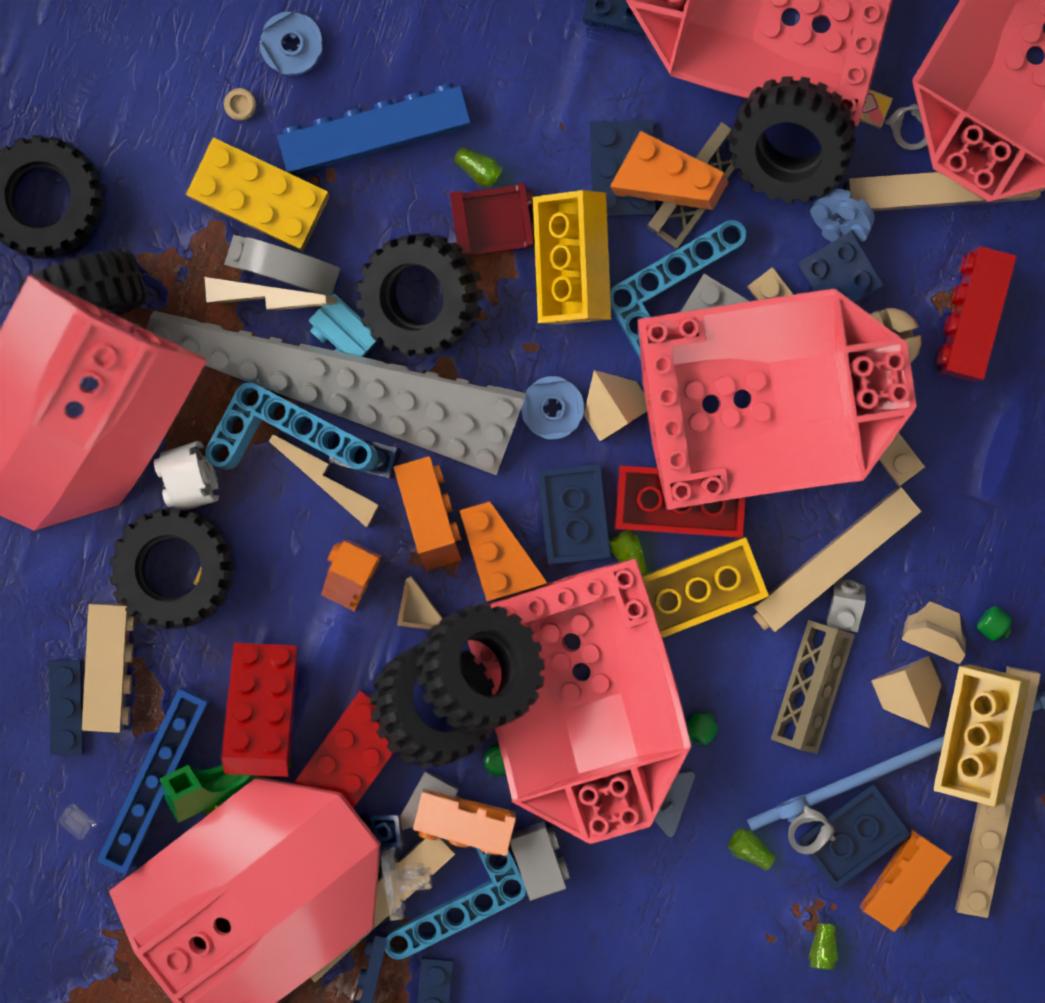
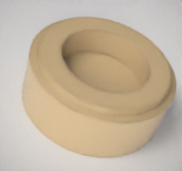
[224,88,256,121]

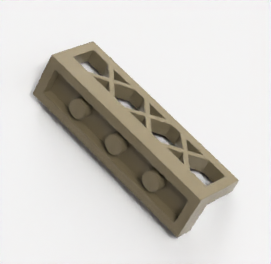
[646,122,735,250]
[771,620,855,754]

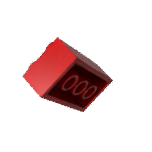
[935,246,1016,382]
[615,465,746,538]
[222,643,299,777]
[293,689,393,808]

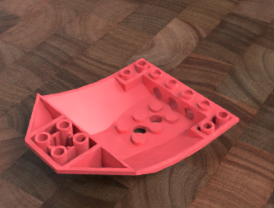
[626,0,893,126]
[912,0,1045,202]
[0,274,207,531]
[638,289,917,510]
[468,558,691,844]
[109,777,381,1003]

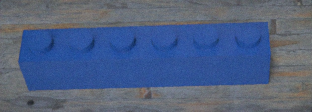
[277,83,471,175]
[97,687,211,875]

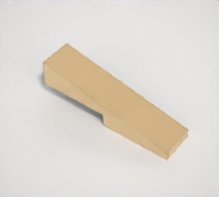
[204,277,337,310]
[269,435,380,527]

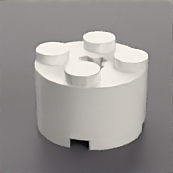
[154,441,219,511]

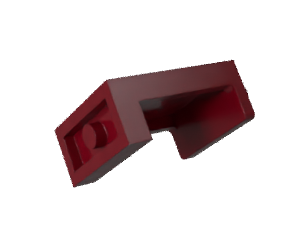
[450,182,534,256]

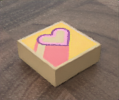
[860,89,893,129]

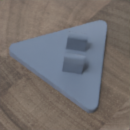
[654,771,695,837]

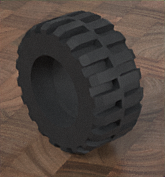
[730,76,856,204]
[0,135,106,259]
[356,233,483,357]
[17,248,147,316]
[109,508,235,629]
[416,604,545,732]
[370,644,495,768]

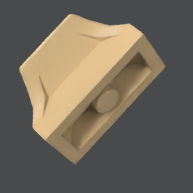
[902,602,966,664]

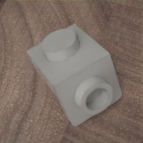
[827,580,866,632]

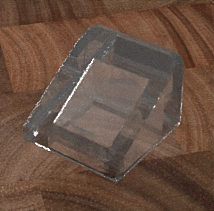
[58,804,96,841]

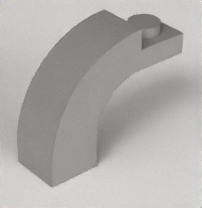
[224,235,340,296]

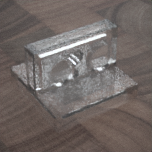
[381,847,433,921]

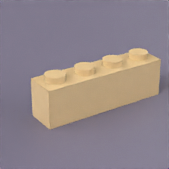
[82,603,136,733]

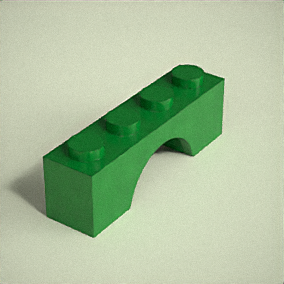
[160,757,292,823]

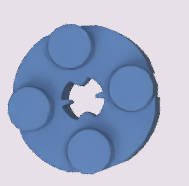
[260,12,323,76]
[810,188,875,242]
[521,376,584,440]

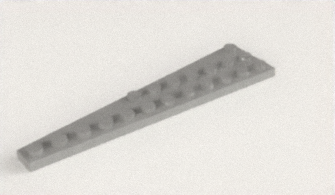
[147,311,527,475]

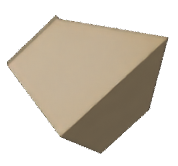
[583,370,647,441]
[397,576,443,630]
[871,656,941,729]

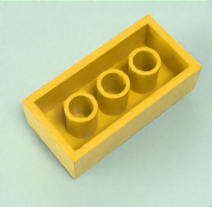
[186,137,330,252]
[533,190,611,324]
[642,537,769,638]
[933,664,1031,807]

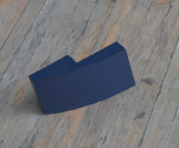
[328,434,401,479]
[358,813,404,848]

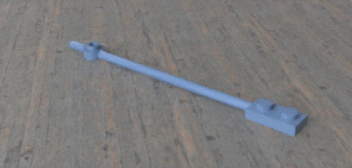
[747,691,1045,831]

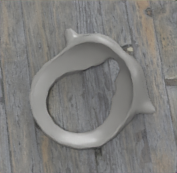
[884,104,927,150]
[788,806,835,854]

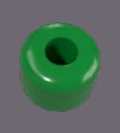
[977,606,1012,642]
[686,711,718,746]
[483,744,506,776]

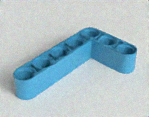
[610,220,746,361]
[205,382,378,472]
[385,847,526,960]

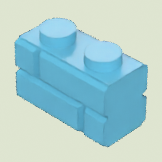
[309,293,379,357]

